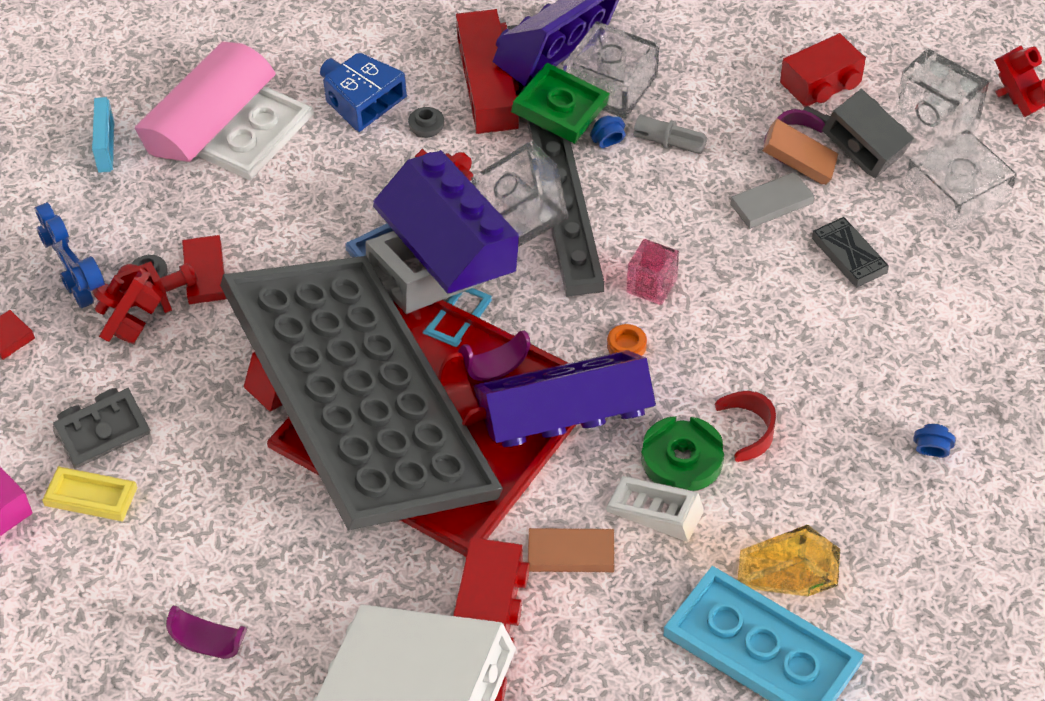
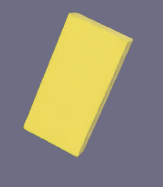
[42,466,138,522]

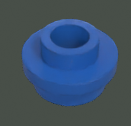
[590,116,626,148]
[913,424,956,458]

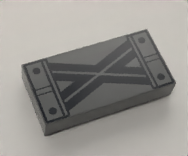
[812,217,889,288]

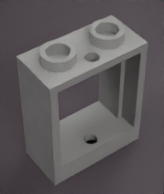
[366,231,485,314]

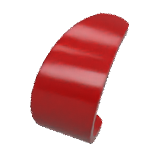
[438,352,486,426]
[715,391,776,462]

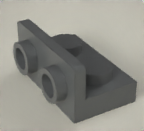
[53,387,151,469]

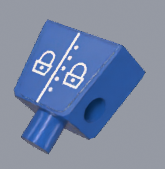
[320,53,407,132]

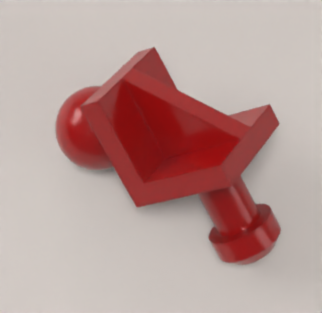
[114,261,197,313]

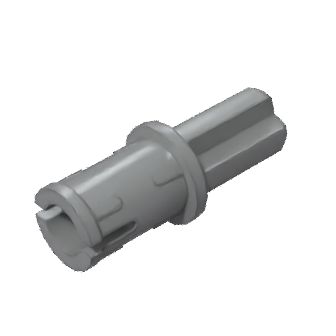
[633,114,707,154]

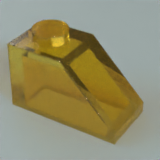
[737,524,840,596]

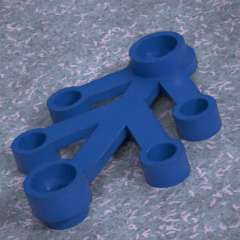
[34,202,105,309]

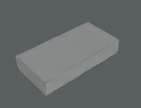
[730,172,815,229]

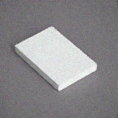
[196,86,314,181]

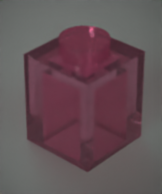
[627,239,679,305]

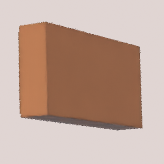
[762,118,839,185]
[528,528,614,572]

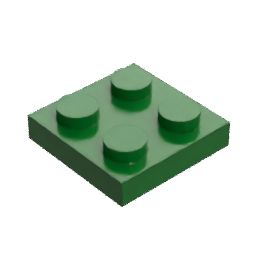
[511,63,610,144]

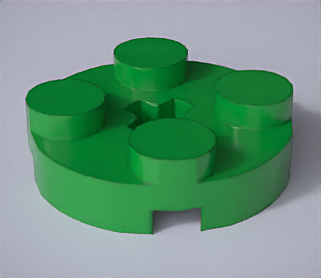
[641,416,724,491]

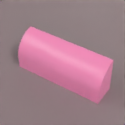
[134,42,276,162]

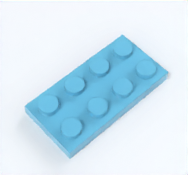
[663,566,864,701]

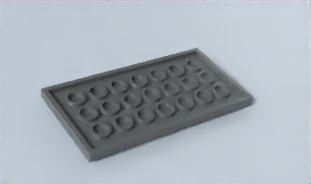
[220,256,503,531]

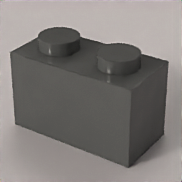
[822,88,914,178]

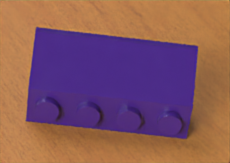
[492,0,619,86]
[373,150,519,294]
[473,350,656,447]

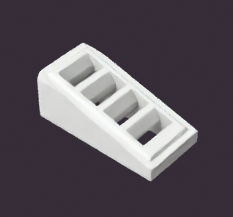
[606,476,704,542]

